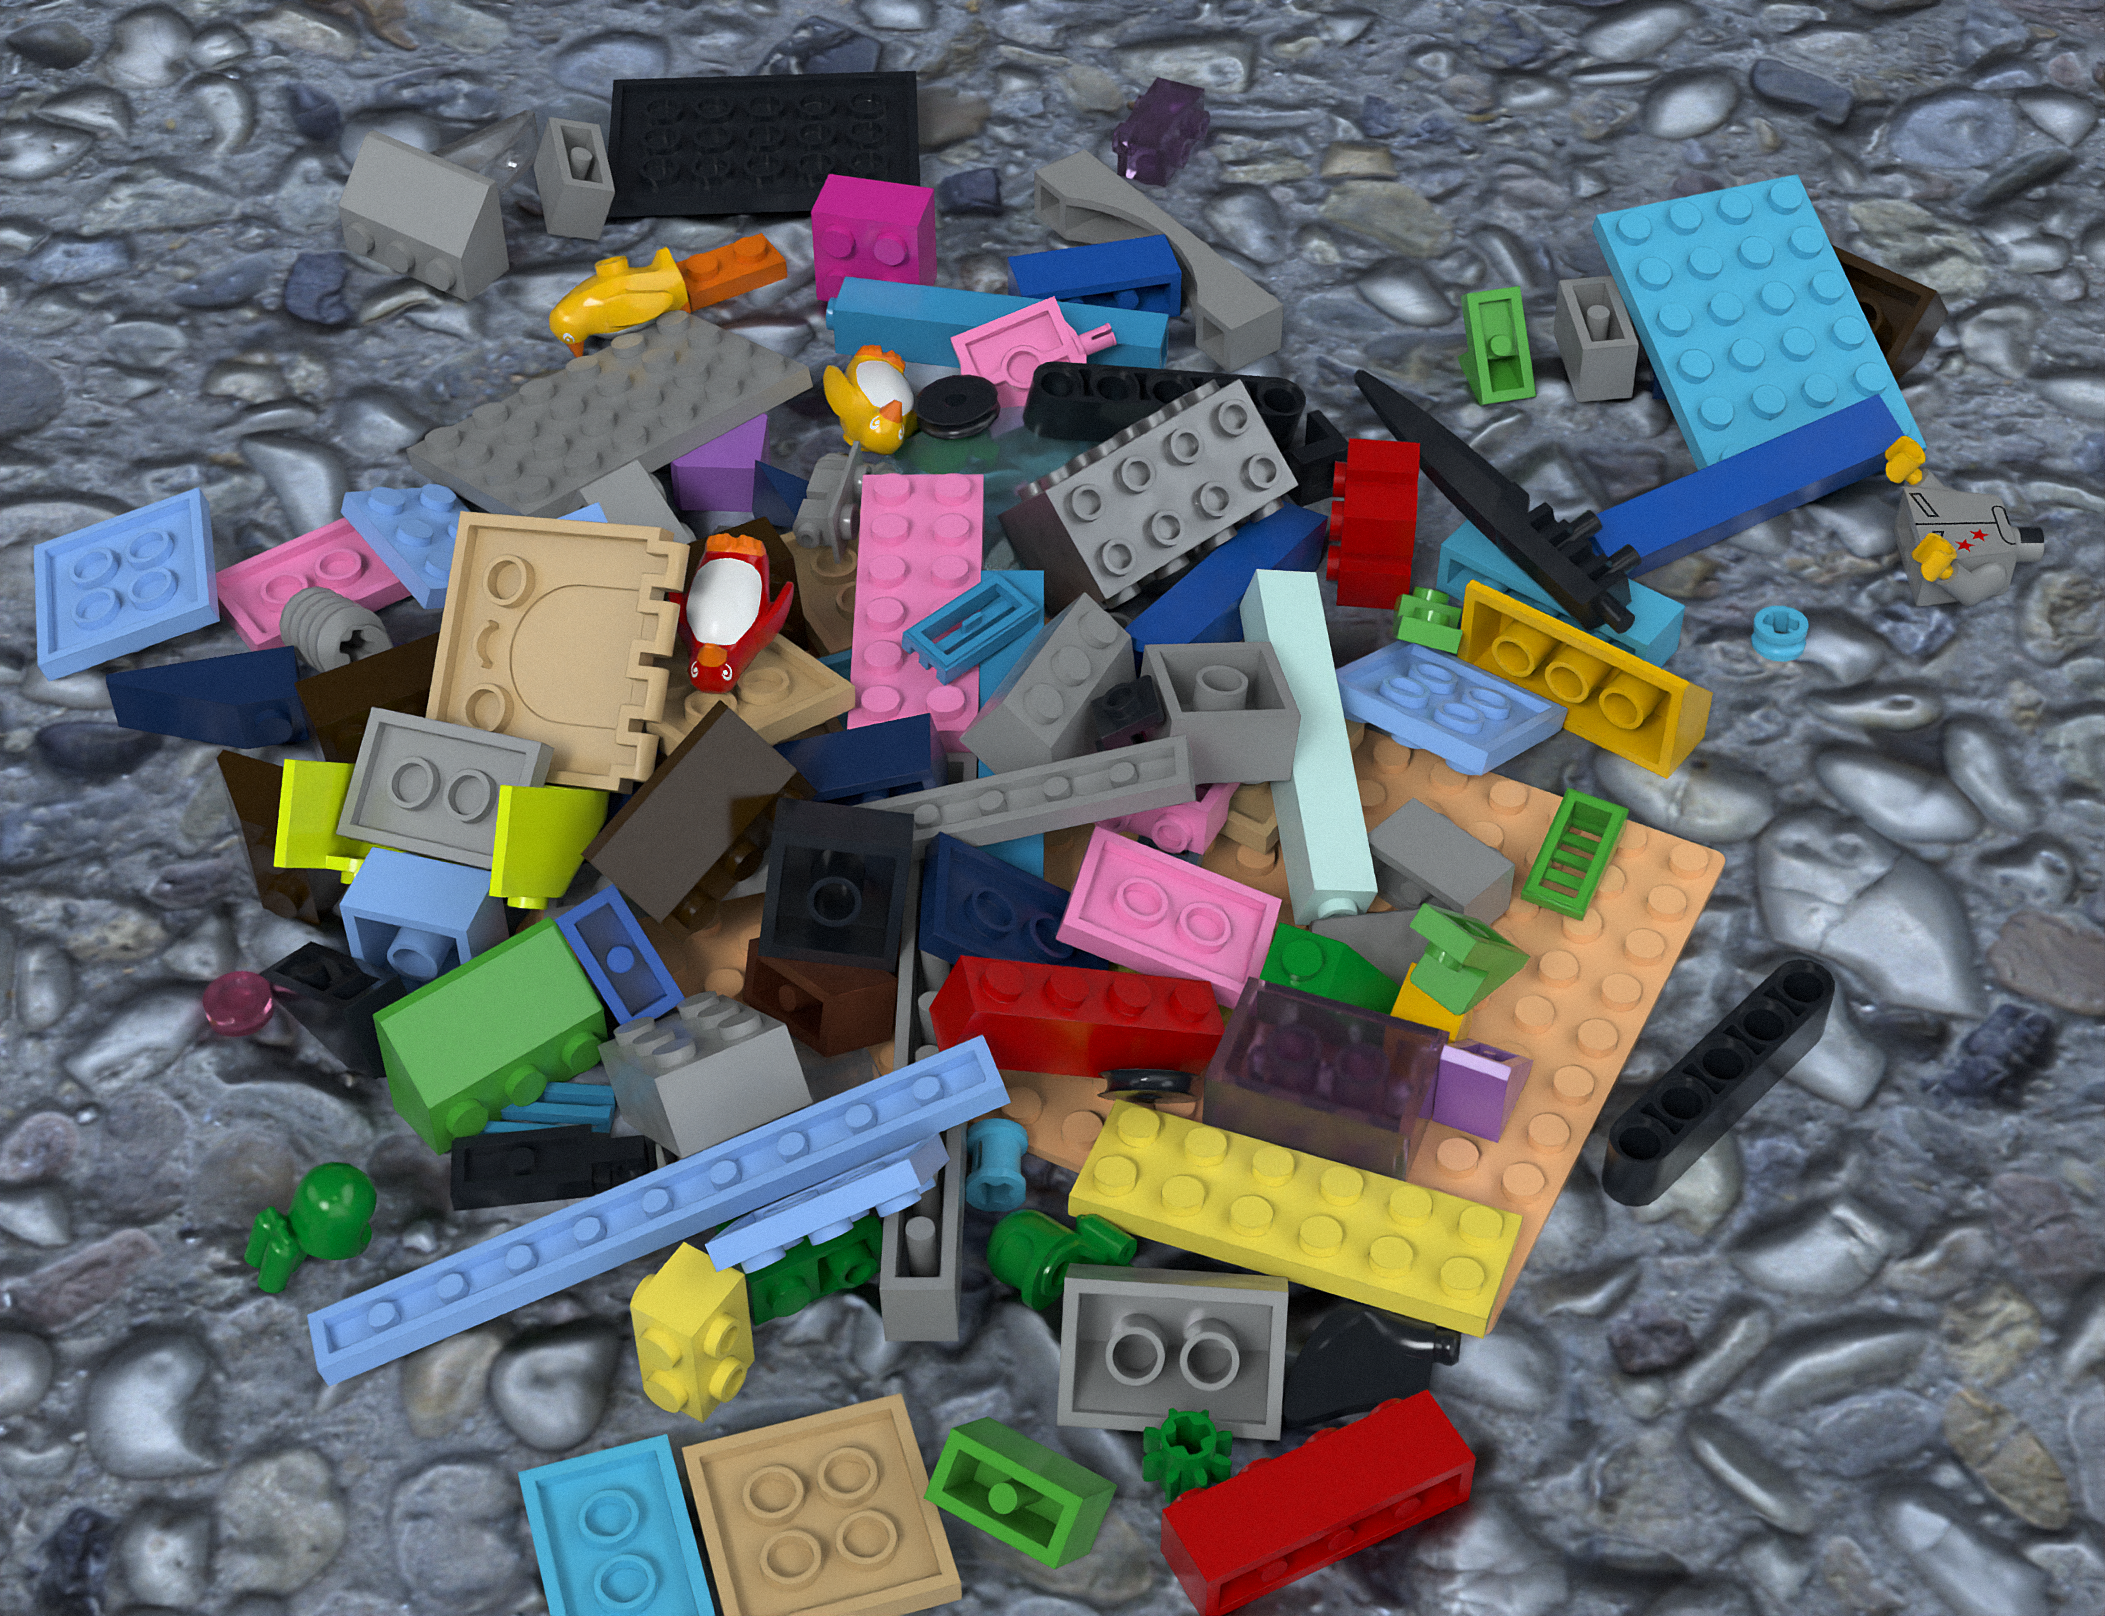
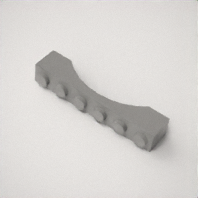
[1034,149,1284,373]

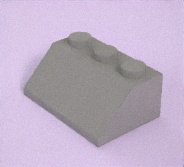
[338,130,510,302]
[958,592,1136,775]
[1056,1263,1289,1441]

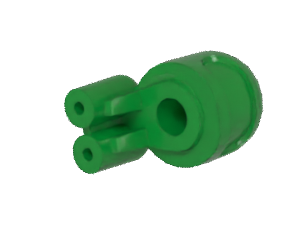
[244,1161,377,1293]
[986,1209,1137,1311]

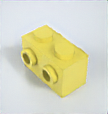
[630,1242,755,1423]

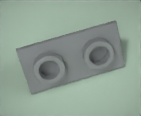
[793,440,873,564]

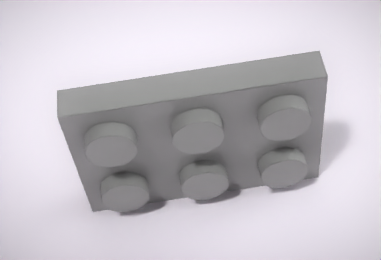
[336,707,554,871]

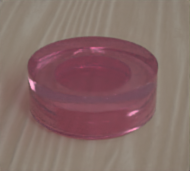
[202,971,274,1037]

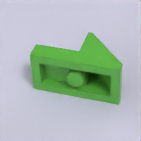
[1458,286,1536,406]
[1409,903,1531,1015]

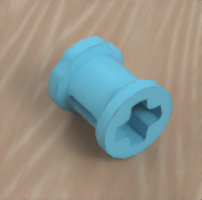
[965,1118,1029,1212]

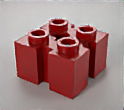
[1326,438,1420,610]

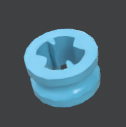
[1751,606,1809,662]

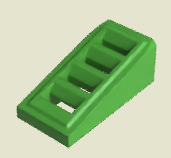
[1520,788,1629,921]

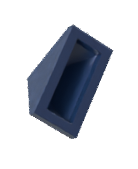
[752,459,809,528]

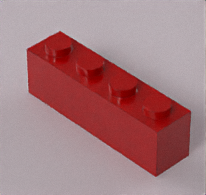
[929,955,1227,1085]
[1160,1389,1476,1616]

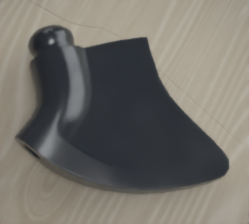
[1283,1299,1462,1429]

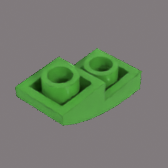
[1393,586,1463,654]

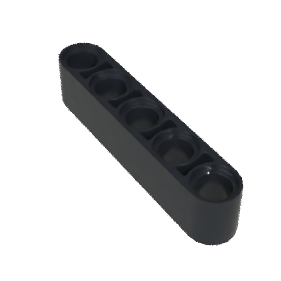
[1022,361,1306,452]
[1601,959,1835,1207]

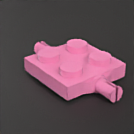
[950,296,1117,444]

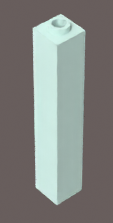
[1239,569,1378,925]

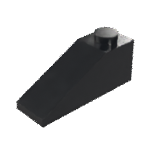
[256,941,408,1080]

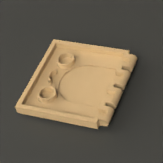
[425,511,690,795]

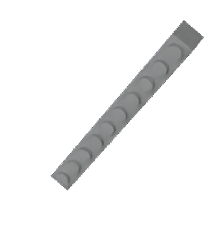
[879,752,978,1341]

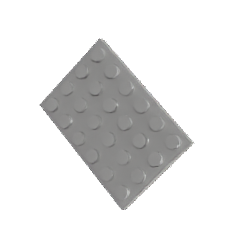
[406,310,813,519]

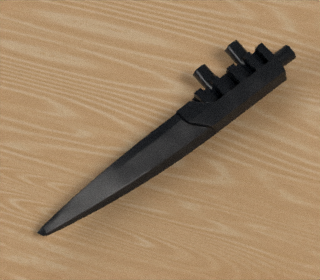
[1353,369,1642,634]

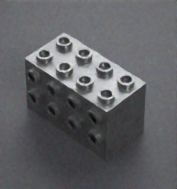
[997,379,1298,617]

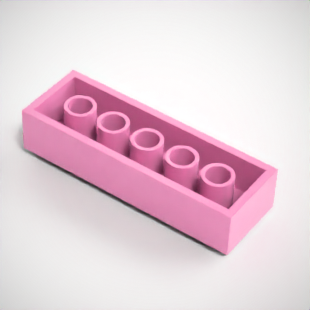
[847,473,985,752]

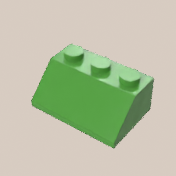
[373,916,609,1156]

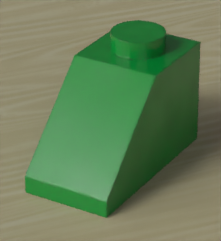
[1255,922,1401,1056]

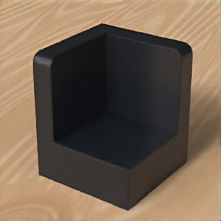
[1282,409,1349,507]

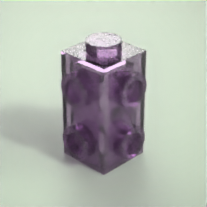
[1112,77,1210,187]

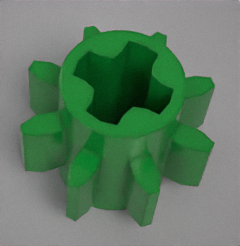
[1142,1408,1233,1503]

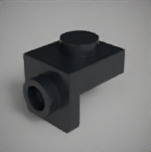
[1091,675,1164,753]

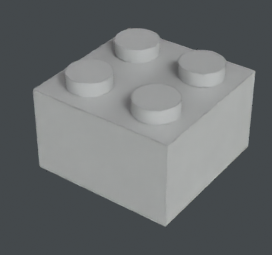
[1140,642,1301,786]

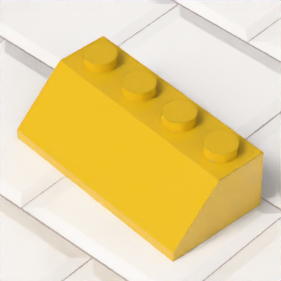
[1457,579,1713,779]

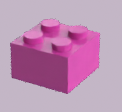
[811,174,937,302]

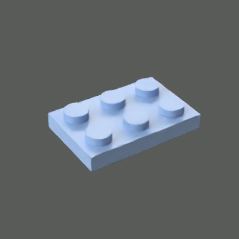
[341,484,470,609]
[705,1133,950,1274]

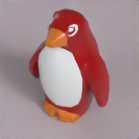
[668,533,794,694]

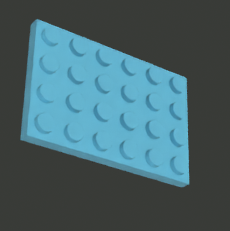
[1592,174,1927,471]

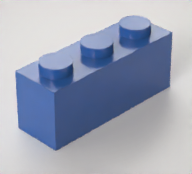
[1007,234,1182,318]

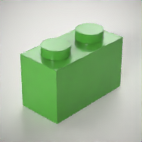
[923,1416,1117,1570]

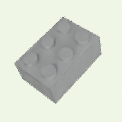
[597,991,813,1159]

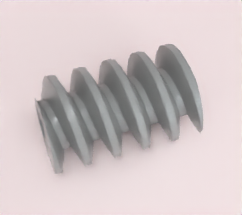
[279,586,394,673]

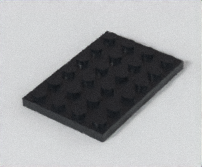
[607,71,920,219]

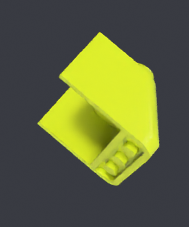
[274,759,610,910]

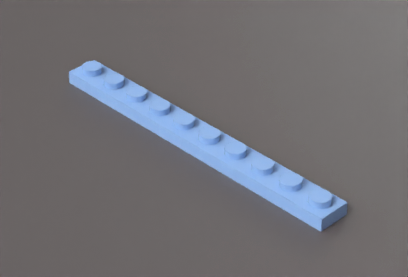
[307,1035,1011,1387]

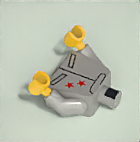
[1885,436,2044,606]

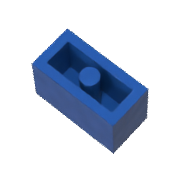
[555,883,686,1025]

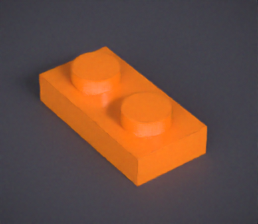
[676,233,788,312]

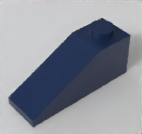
[106,645,309,750]

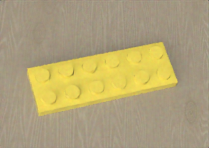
[1068,1099,1523,1339]

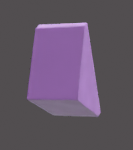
[670,413,771,512]
[1432,1038,1534,1143]

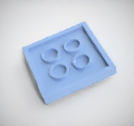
[34,487,220,682]
[1335,640,1568,776]

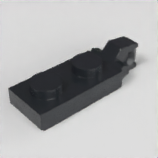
[450,1124,649,1211]

